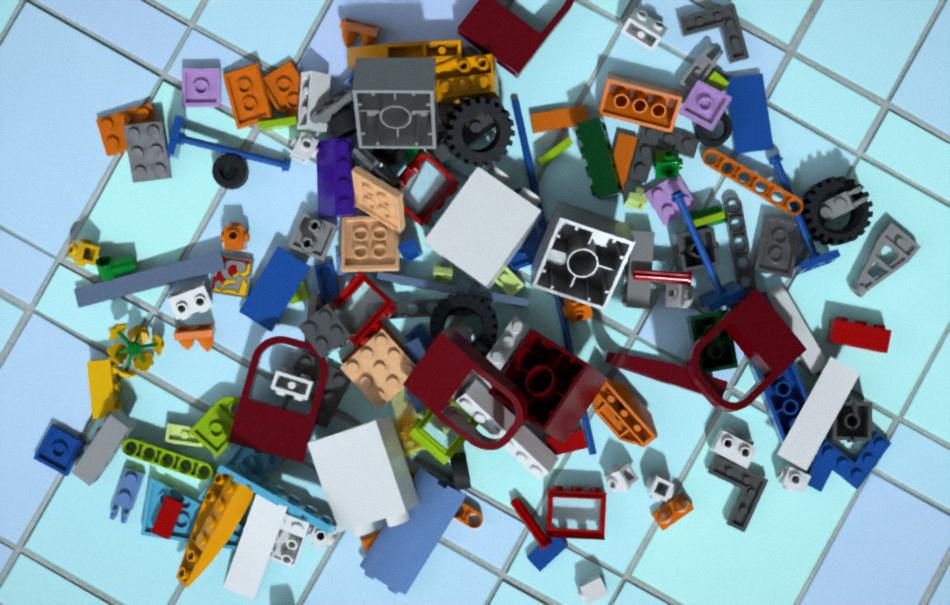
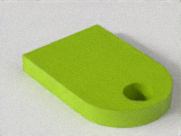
[189,396,240,457]

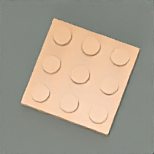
[352,166,406,234]
[341,216,400,272]
[340,328,416,410]

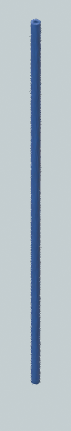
[511,99,597,455]

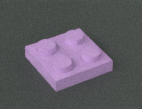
[182,68,221,108]
[679,80,732,131]
[644,175,697,226]

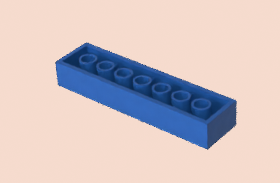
[725,291,808,446]

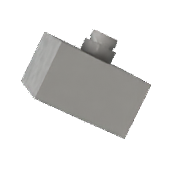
[352,58,438,149]
[530,200,635,311]

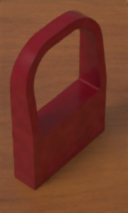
[457,0,574,79]
[686,288,807,412]
[403,325,528,450]
[228,336,330,463]
[602,351,728,398]

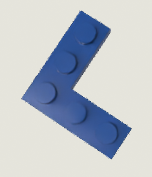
[815,431,891,489]

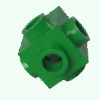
[653,150,683,178]

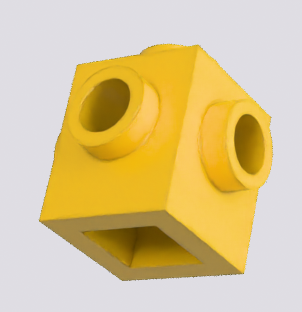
[67,238,100,267]

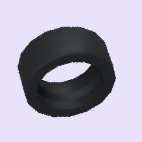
[694,112,732,147]
[450,452,471,490]

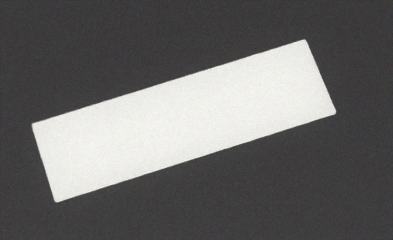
[777,357,860,471]
[223,494,288,600]

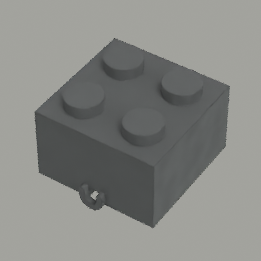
[670,227,720,272]
[298,302,358,358]
[827,399,872,443]

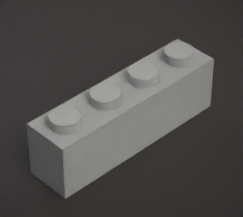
[621,230,655,309]
[71,409,137,486]

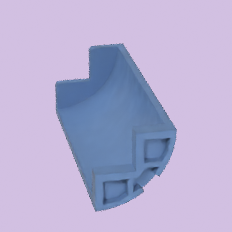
[359,467,467,595]

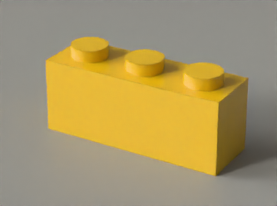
[87,359,123,419]

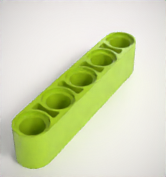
[122,437,216,480]

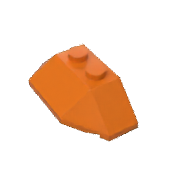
[593,379,658,447]

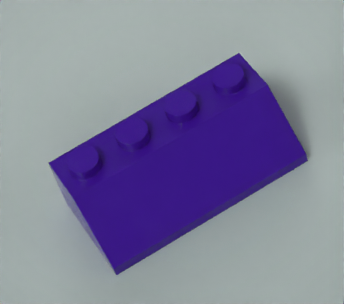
[316,138,356,218]

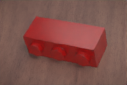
[825,316,892,353]

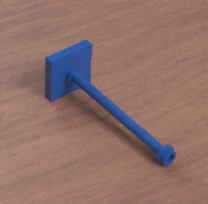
[166,115,291,172]
[769,154,840,275]
[671,190,747,312]

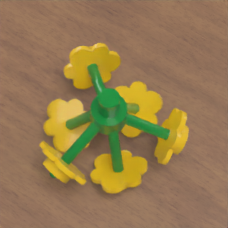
[107,323,165,378]

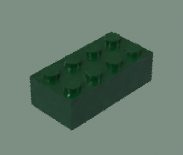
[575,117,624,200]

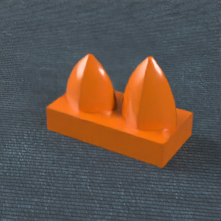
[339,18,381,48]
[173,323,216,352]
[651,492,694,531]

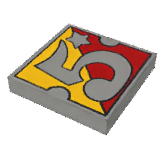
[209,256,254,298]

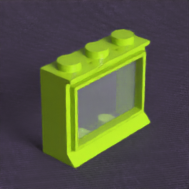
[409,397,479,465]

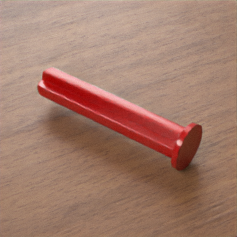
[633,269,692,286]
[510,497,553,551]

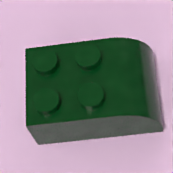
[686,310,738,373]

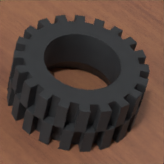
[442,95,515,167]
[799,176,873,246]
[429,291,498,356]

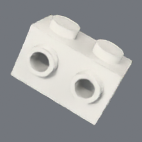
[621,8,668,52]
[167,281,213,320]
[270,368,316,402]
[709,428,758,469]

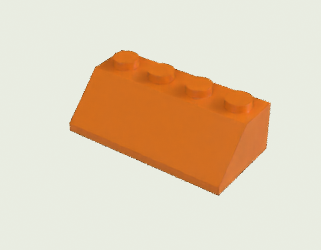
[598,72,683,133]

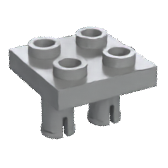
[288,212,339,262]

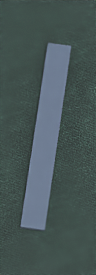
[74,251,226,308]
[377,272,530,308]

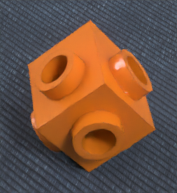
[221,223,250,251]
[562,298,593,324]

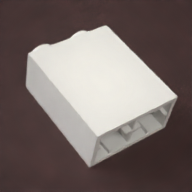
[423,165,543,290]
[307,415,420,537]

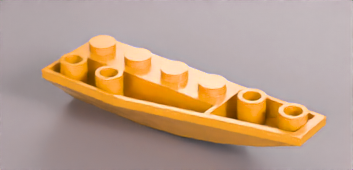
[347,40,462,69]
[436,54,499,104]
[176,473,255,588]

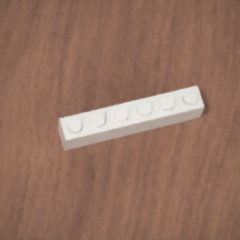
[455,379,559,480]

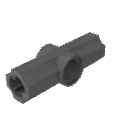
[351,146,403,189]

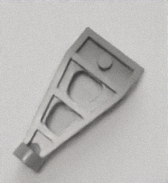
[850,222,921,298]

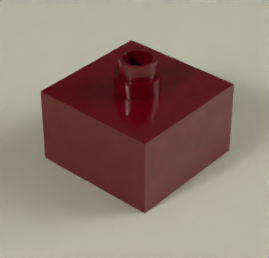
[488,328,608,444]

